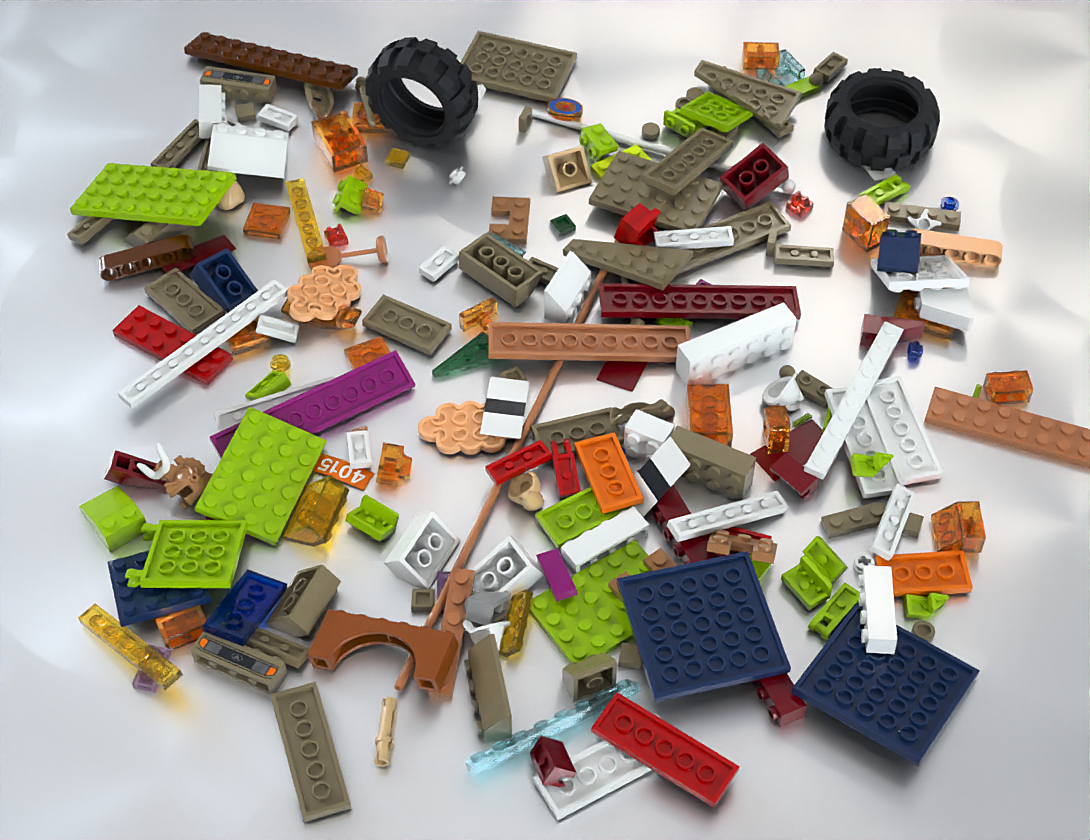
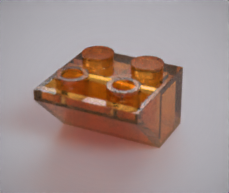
[931,501,986,553]

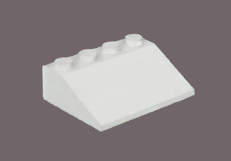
[207,123,288,178]

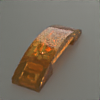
[281,299,362,330]

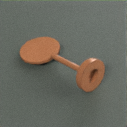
[307,236,388,270]

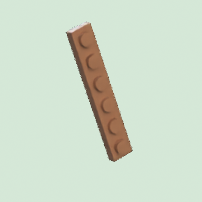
[429,568,475,699]

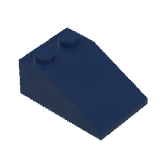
[877,229,922,273]
[190,248,258,313]

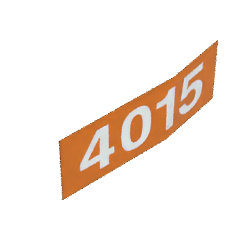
[313,453,375,491]

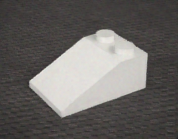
[471,536,544,598]

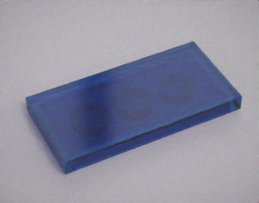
[202,569,287,646]

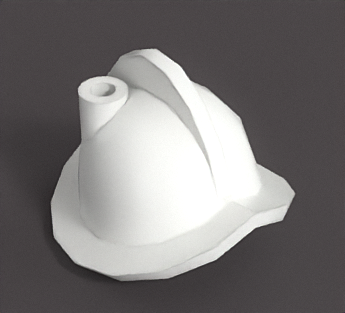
[763,372,805,411]
[463,619,511,651]

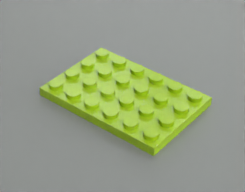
[195,406,327,546]
[525,540,650,664]

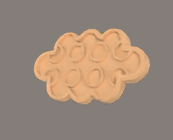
[287,264,361,322]
[418,401,523,455]

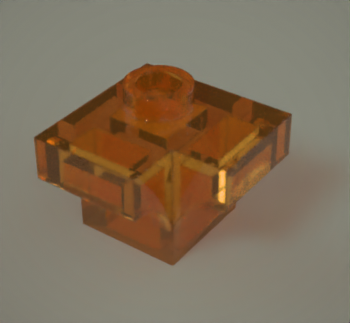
[376,442,412,486]

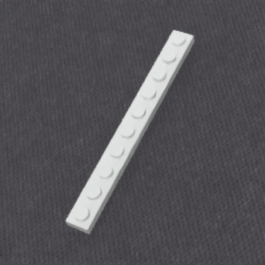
[118,279,288,409]
[804,321,904,480]

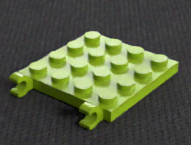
[125,520,247,588]

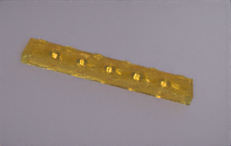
[285,178,327,264]
[78,603,182,690]

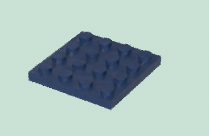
[107,551,211,627]

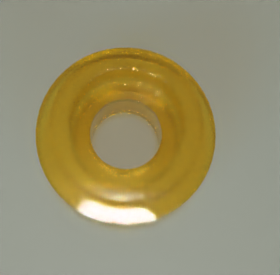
[270,354,291,372]

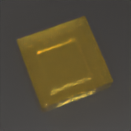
[386,148,410,169]

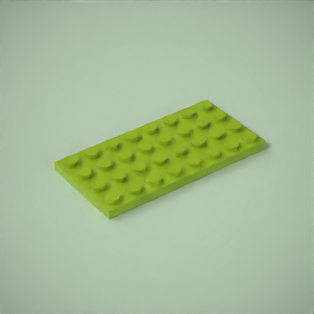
[70,163,237,226]

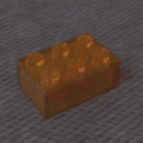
[311,111,368,172]
[686,384,733,447]

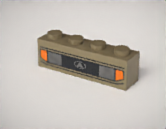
[200,66,277,104]
[191,628,288,694]

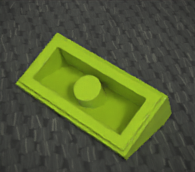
[245,371,291,401]

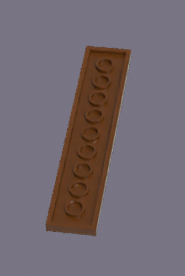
[184,32,358,91]

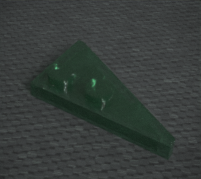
[432,332,506,378]

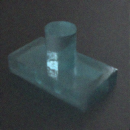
[774,49,806,82]

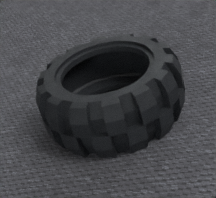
[365,37,478,148]
[824,68,940,171]

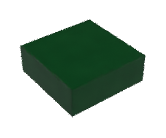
[550,214,576,237]

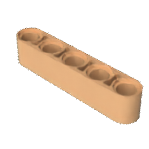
[912,229,1003,267]

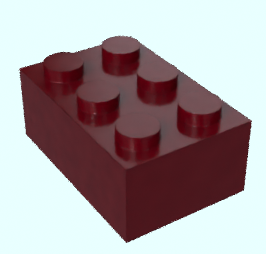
[720,143,789,211]

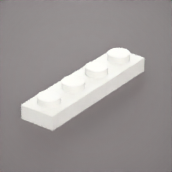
[654,226,734,249]
[869,484,916,561]

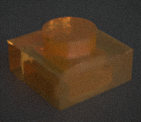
[361,187,384,213]

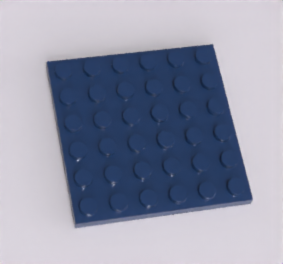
[617,551,791,702]
[791,603,980,766]

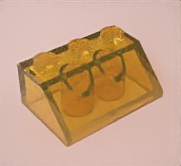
[282,475,349,547]

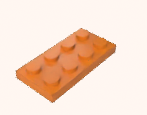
[574,432,644,514]
[874,550,973,597]

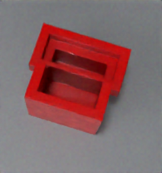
[613,203,661,246]

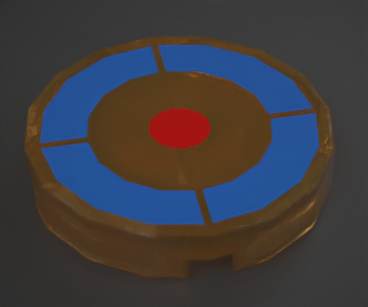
[547,98,583,121]

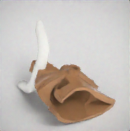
[137,443,213,510]

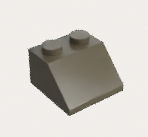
[562,653,617,703]

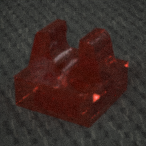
[786,191,814,217]
[324,224,349,248]

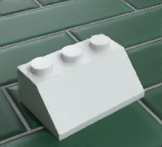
[544,251,593,323]
[384,511,460,589]

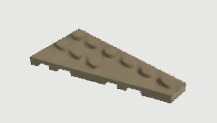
[694,60,802,131]
[563,239,693,290]

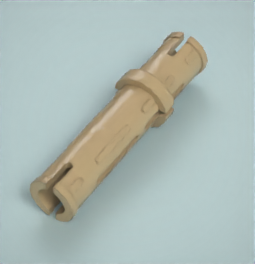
[374,697,397,767]

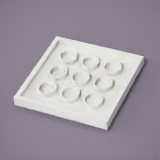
[871,255,970,292]

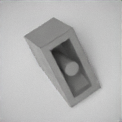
[464,592,511,625]

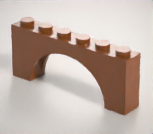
[307,609,459,693]

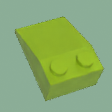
[79,486,146,552]

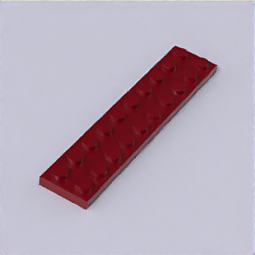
[599,283,801,320]

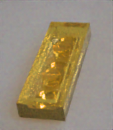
[499,589,533,657]

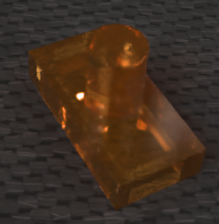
[459,297,497,332]

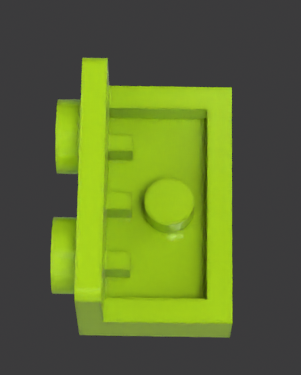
[663,108,706,138]
[579,123,619,163]
[332,175,368,215]
[345,495,399,542]
[781,555,833,611]

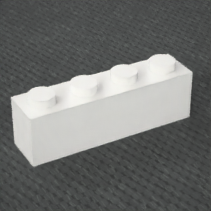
[199,85,225,139]
[561,507,649,575]
[858,565,897,654]

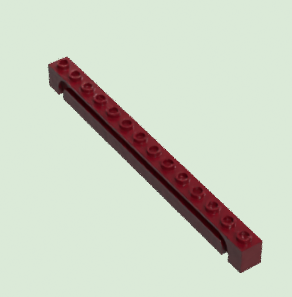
[637,470,807,727]

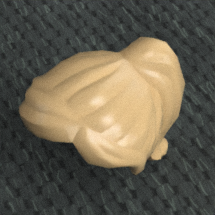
[217,179,245,210]
[508,471,545,511]

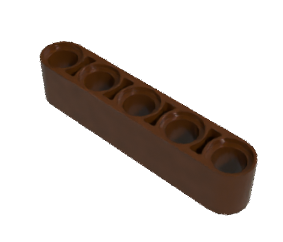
[98,234,195,281]

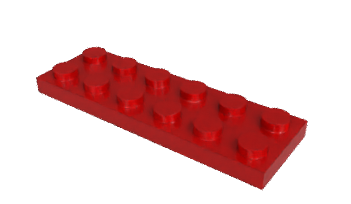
[112,305,233,386]
[591,692,740,808]

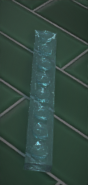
[465,679,641,774]

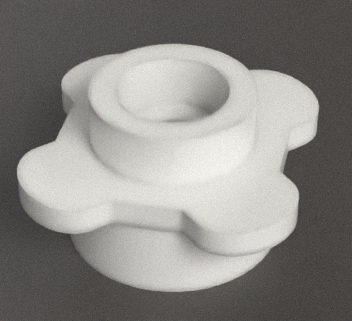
[449,166,466,185]

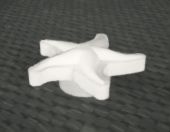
[908,209,941,231]

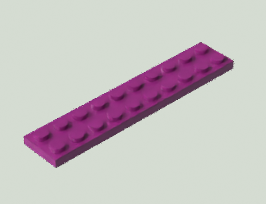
[209,350,416,460]

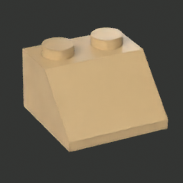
[542,146,592,192]

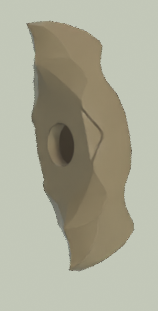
[304,82,334,124]
[609,399,675,428]

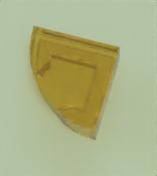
[354,164,373,183]

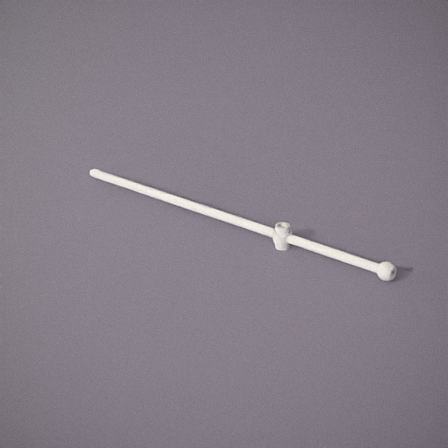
[532,109,796,194]

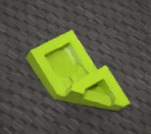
[850,452,894,477]
[903,593,949,619]

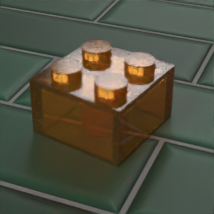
[842,194,890,253]

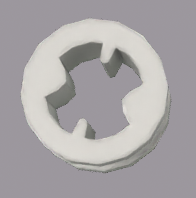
[853,553,874,575]

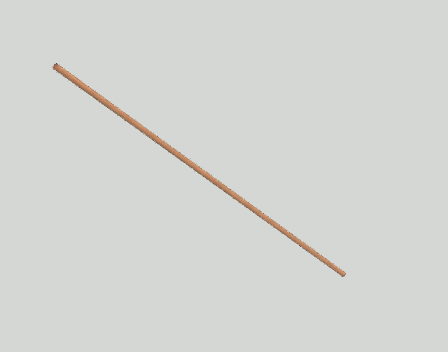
[394,239,620,691]

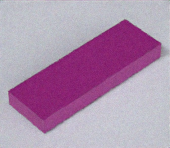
[536,548,578,602]

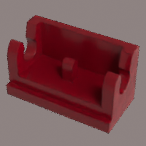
[770,452,818,500]
[529,736,577,787]

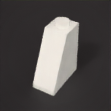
[914,288,974,331]

